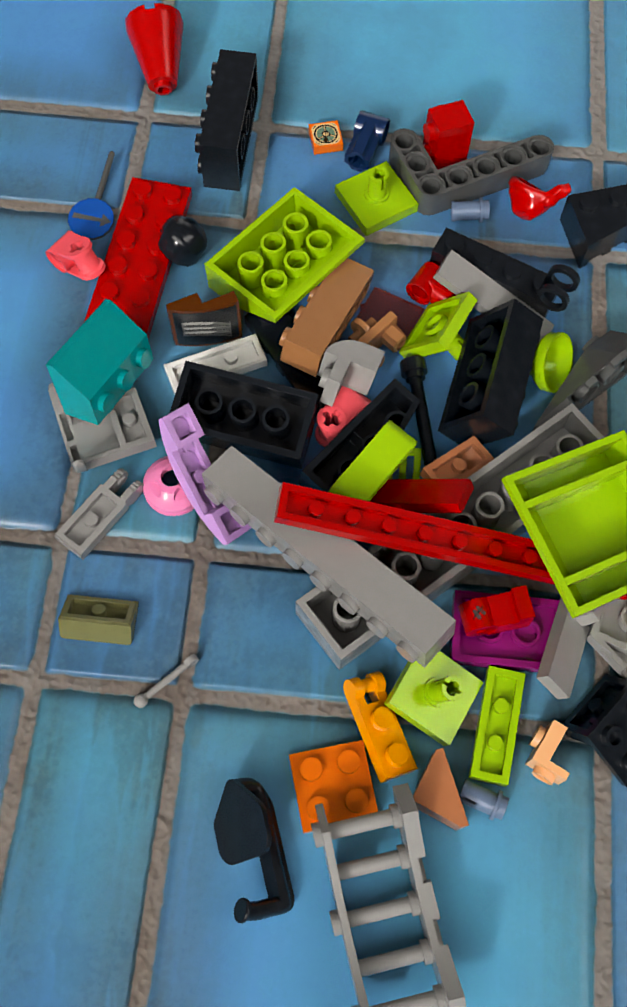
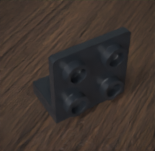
[562,674,627,787]

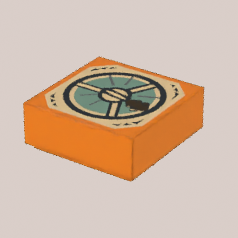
[308,120,343,155]

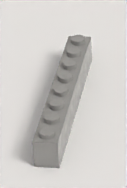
[202,446,456,668]

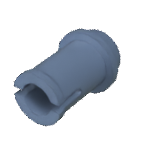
[451,197,490,223]
[459,779,509,821]

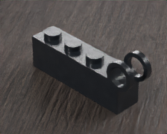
[430,227,580,318]

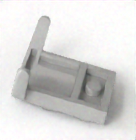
[48,383,157,473]

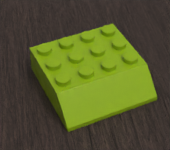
[501,430,627,619]

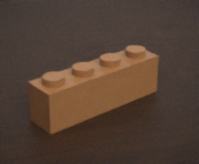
[279,258,375,377]

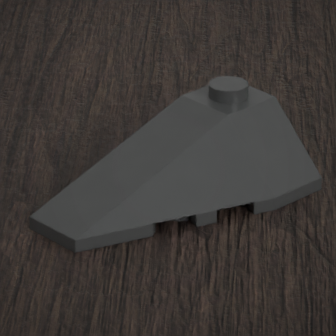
[532,330,627,431]

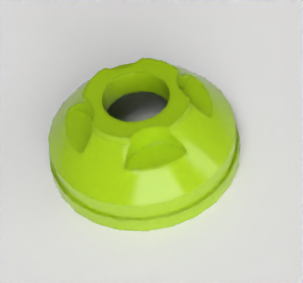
[529,332,573,393]

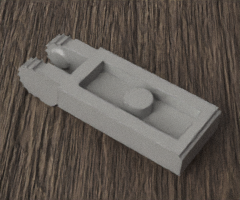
[55,468,144,560]

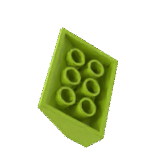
[204,187,365,323]

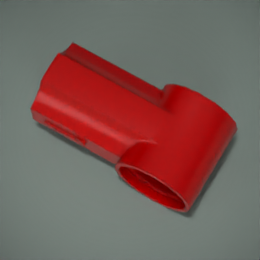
[406,261,456,305]

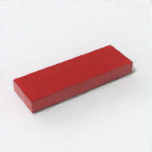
[370,479,474,513]

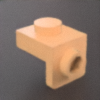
[525,719,570,785]

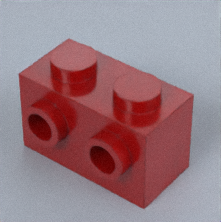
[423,100,475,170]

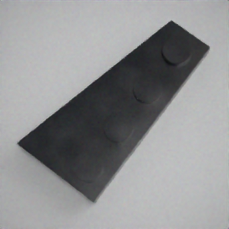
[244,313,326,423]

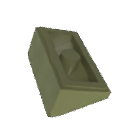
[58,594,139,645]

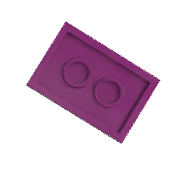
[450,590,560,672]

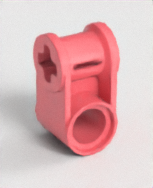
[45,230,106,281]
[315,386,372,447]

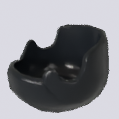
[158,215,207,267]

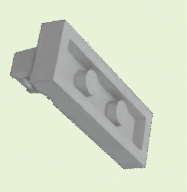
[536,598,604,700]

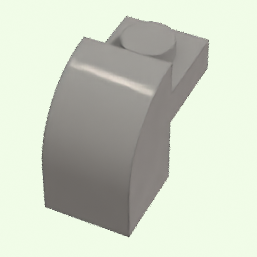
[317,340,385,407]

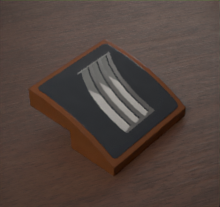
[166,291,242,346]

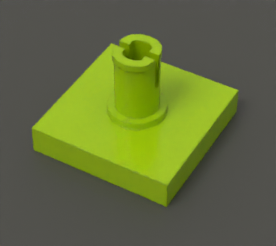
[334,161,419,236]
[399,291,478,360]
[384,651,484,746]

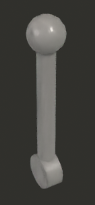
[133,654,199,708]

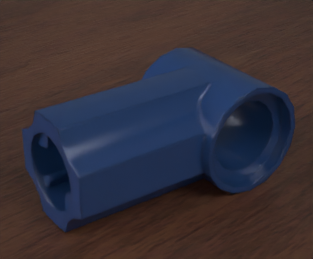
[344,110,390,172]

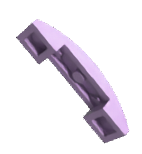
[158,403,252,545]

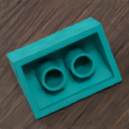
[46,299,154,425]

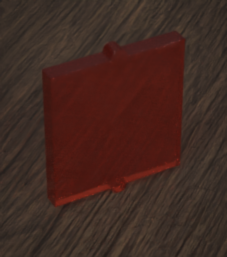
[356,287,424,351]

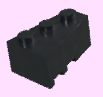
[560,184,627,268]

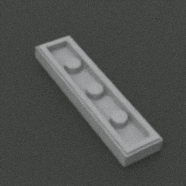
[433,250,554,339]

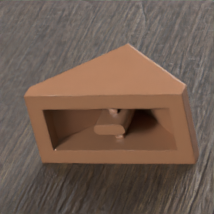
[412,748,469,831]

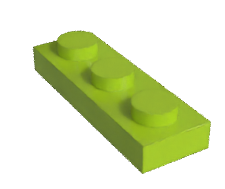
[468,665,526,787]

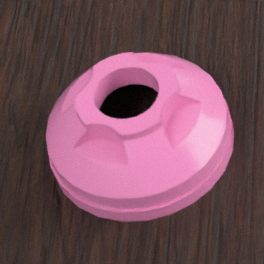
[143,456,194,516]

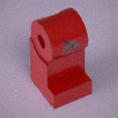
[458,585,536,637]

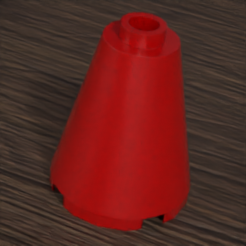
[125,3,184,95]

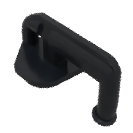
[214,777,294,924]

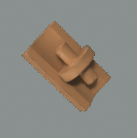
[348,310,406,368]

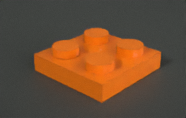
[289,740,378,834]

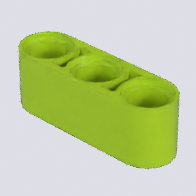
[328,420,418,502]

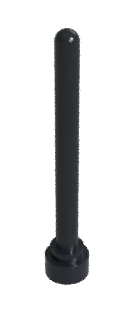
[400,356,437,467]

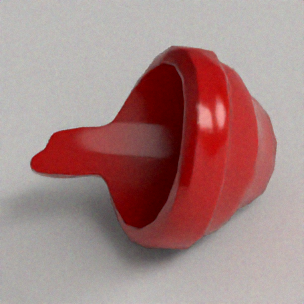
[508,176,572,221]

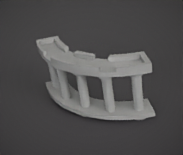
[311,783,466,1007]

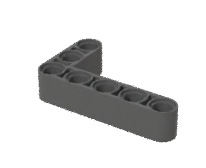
[388,128,554,216]

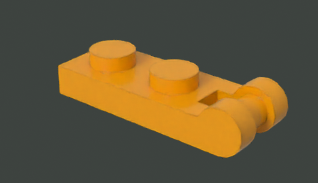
[343,671,418,783]

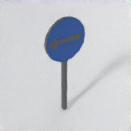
[68,151,115,240]

